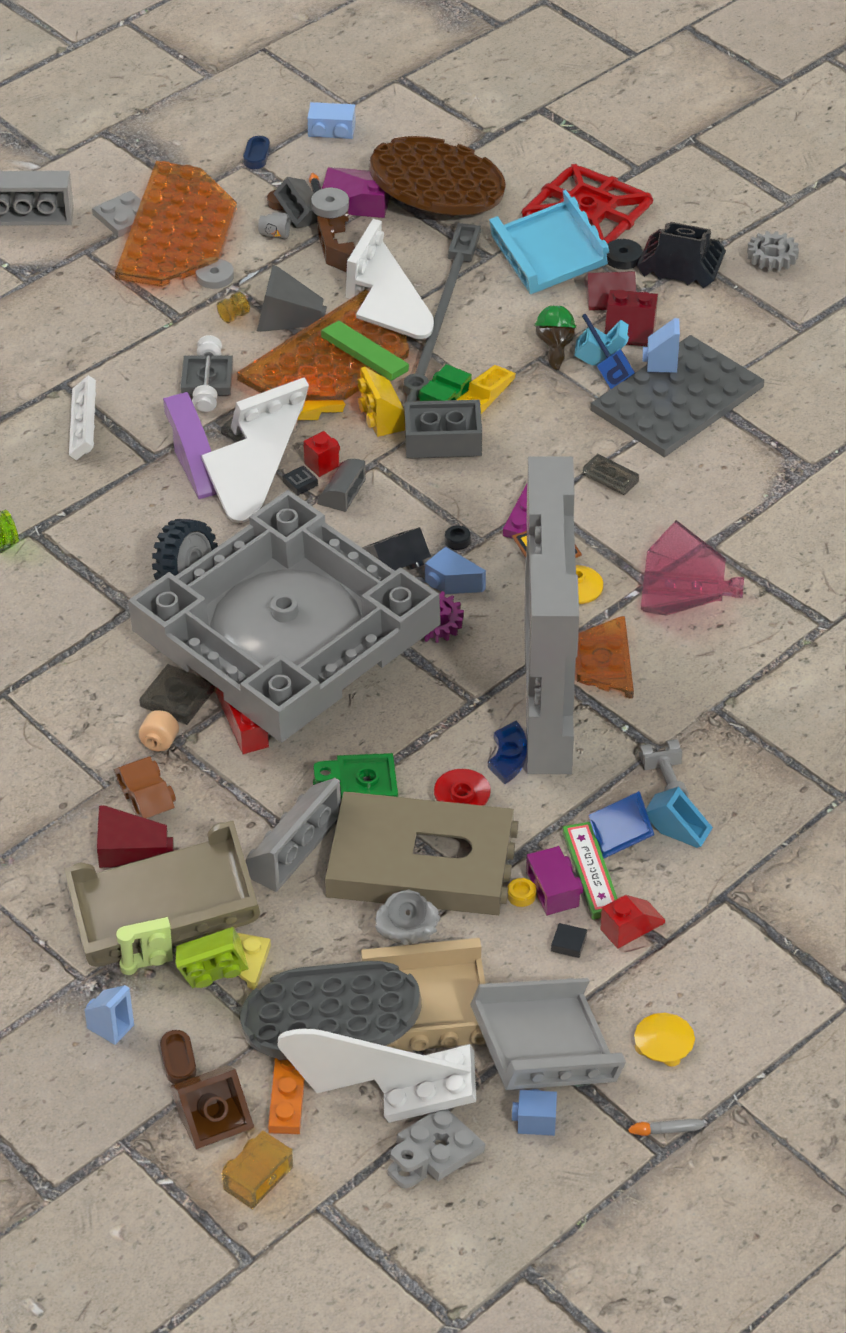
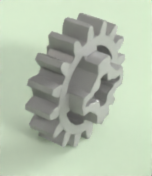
[747,231,799,271]

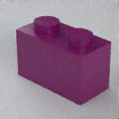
[526,846,583,916]

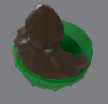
[534,305,577,370]

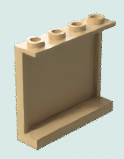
[361,938,486,1051]

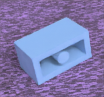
[307,102,356,139]

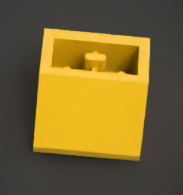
[358,367,405,437]

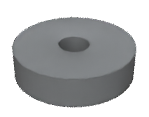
[311,188,349,218]
[196,259,234,289]

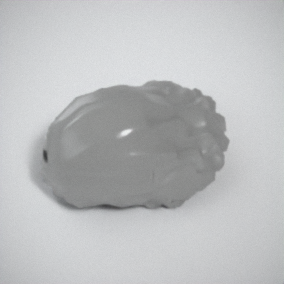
[375,889,441,945]

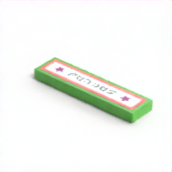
[562,822,618,920]

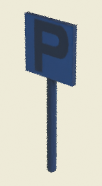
[582,314,635,389]

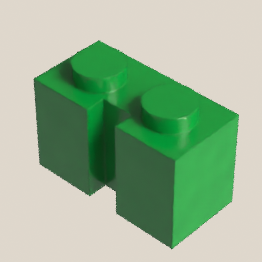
[418,364,472,401]

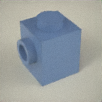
[512,1089,557,1136]

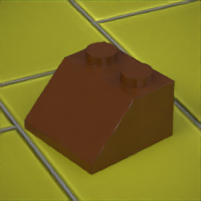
[170,1065,254,1149]

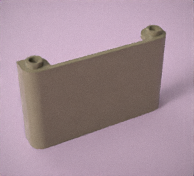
[64,820,260,967]

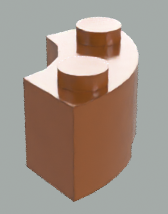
[114,756,176,818]

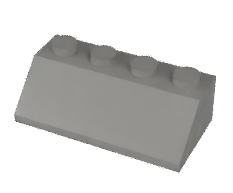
[246,778,341,892]

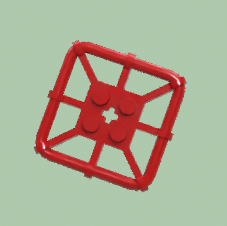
[521,164,654,244]

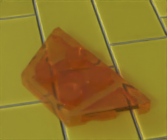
[575,616,634,699]

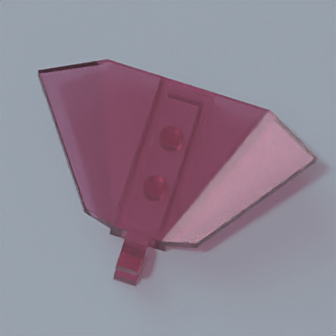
[641,520,744,616]

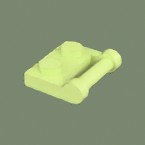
[116,917,173,975]

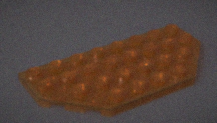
[115,161,237,287]
[237,289,409,401]

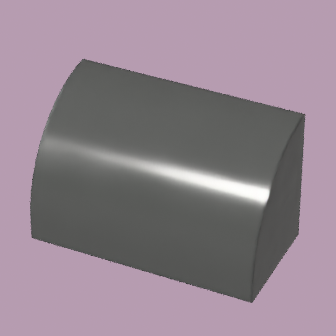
[274,177,318,227]
[317,459,366,512]

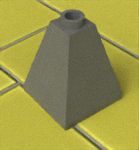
[257,265,327,332]

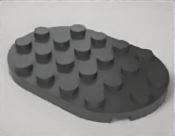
[240,961,422,1060]

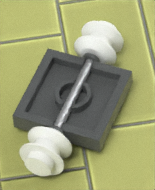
[181,335,233,412]

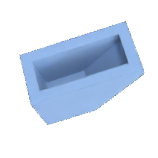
[642,318,680,373]
[84,985,134,1045]

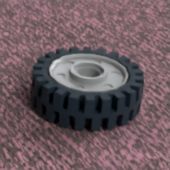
[152,519,218,580]

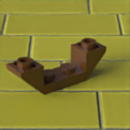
[317,211,355,273]

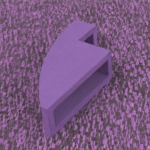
[163,392,217,499]

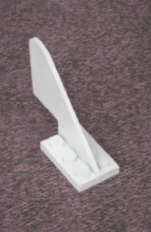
[345,219,434,339]
[201,377,309,523]
[278,1029,476,1123]

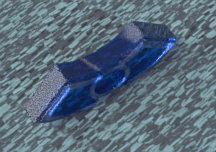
[488,721,527,784]

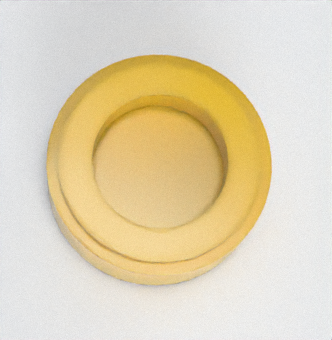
[508,878,536,907]

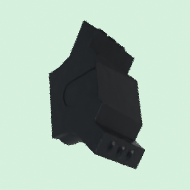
[637,222,726,289]

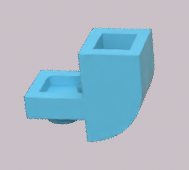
[574,320,629,366]

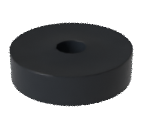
[607,239,642,270]

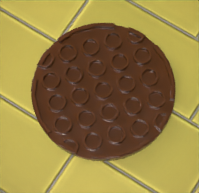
[369,136,506,215]

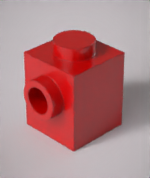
[303,431,340,477]

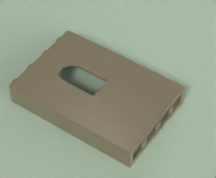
[325,792,519,916]

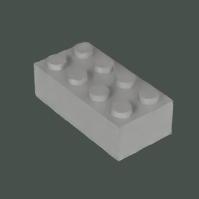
[0,171,74,226]

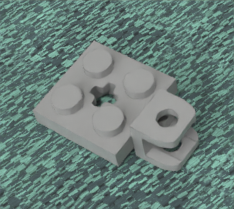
[388,1109,485,1188]

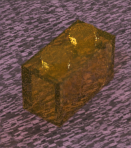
[222,1130,293,1210]

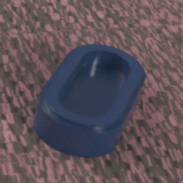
[243,136,270,169]

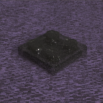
[139,664,215,725]

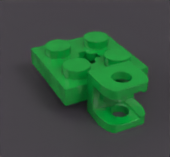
[313,753,398,801]

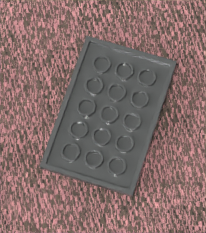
[590,335,764,458]

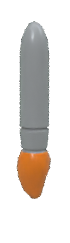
[628,1119,705,1136]

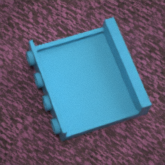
[489,189,609,295]

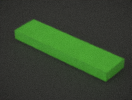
[321,320,409,381]

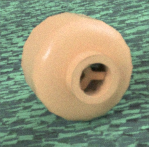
[139,710,179,752]

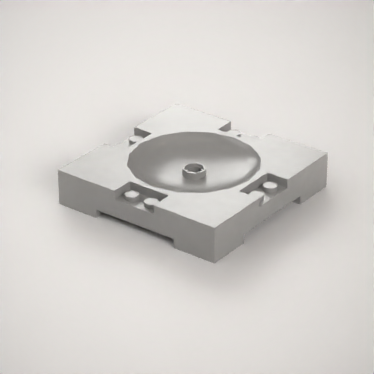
[524,456,579,774]
[128,490,440,743]

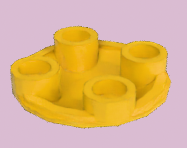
[634,1013,695,1067]

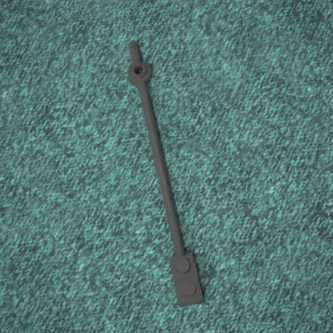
[404,223,481,402]

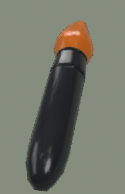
[309,173,321,193]

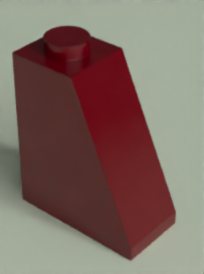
[97,805,174,868]

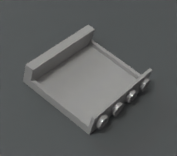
[470,978,626,1090]

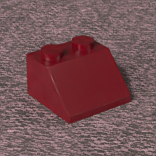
[604,290,658,347]

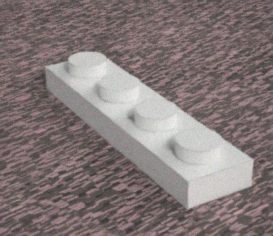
[69,375,96,460]

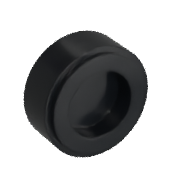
[445,525,471,550]

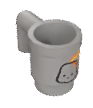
[258,212,292,239]

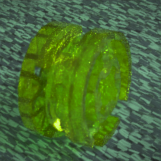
[0,509,19,549]

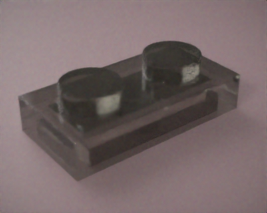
[582,453,639,495]

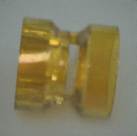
[217,292,250,324]

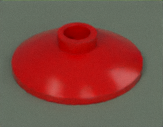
[434,769,491,806]

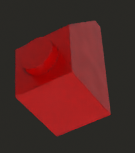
[600,895,665,949]

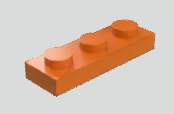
[268,1058,305,1134]

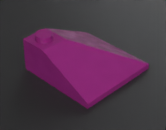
[322,167,391,218]

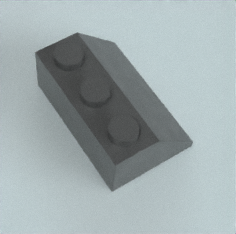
[404,400,482,458]

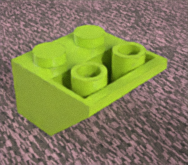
[176,927,249,988]

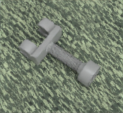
[639,739,689,797]

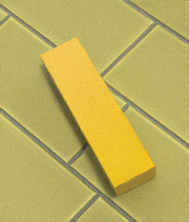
[456,365,516,414]

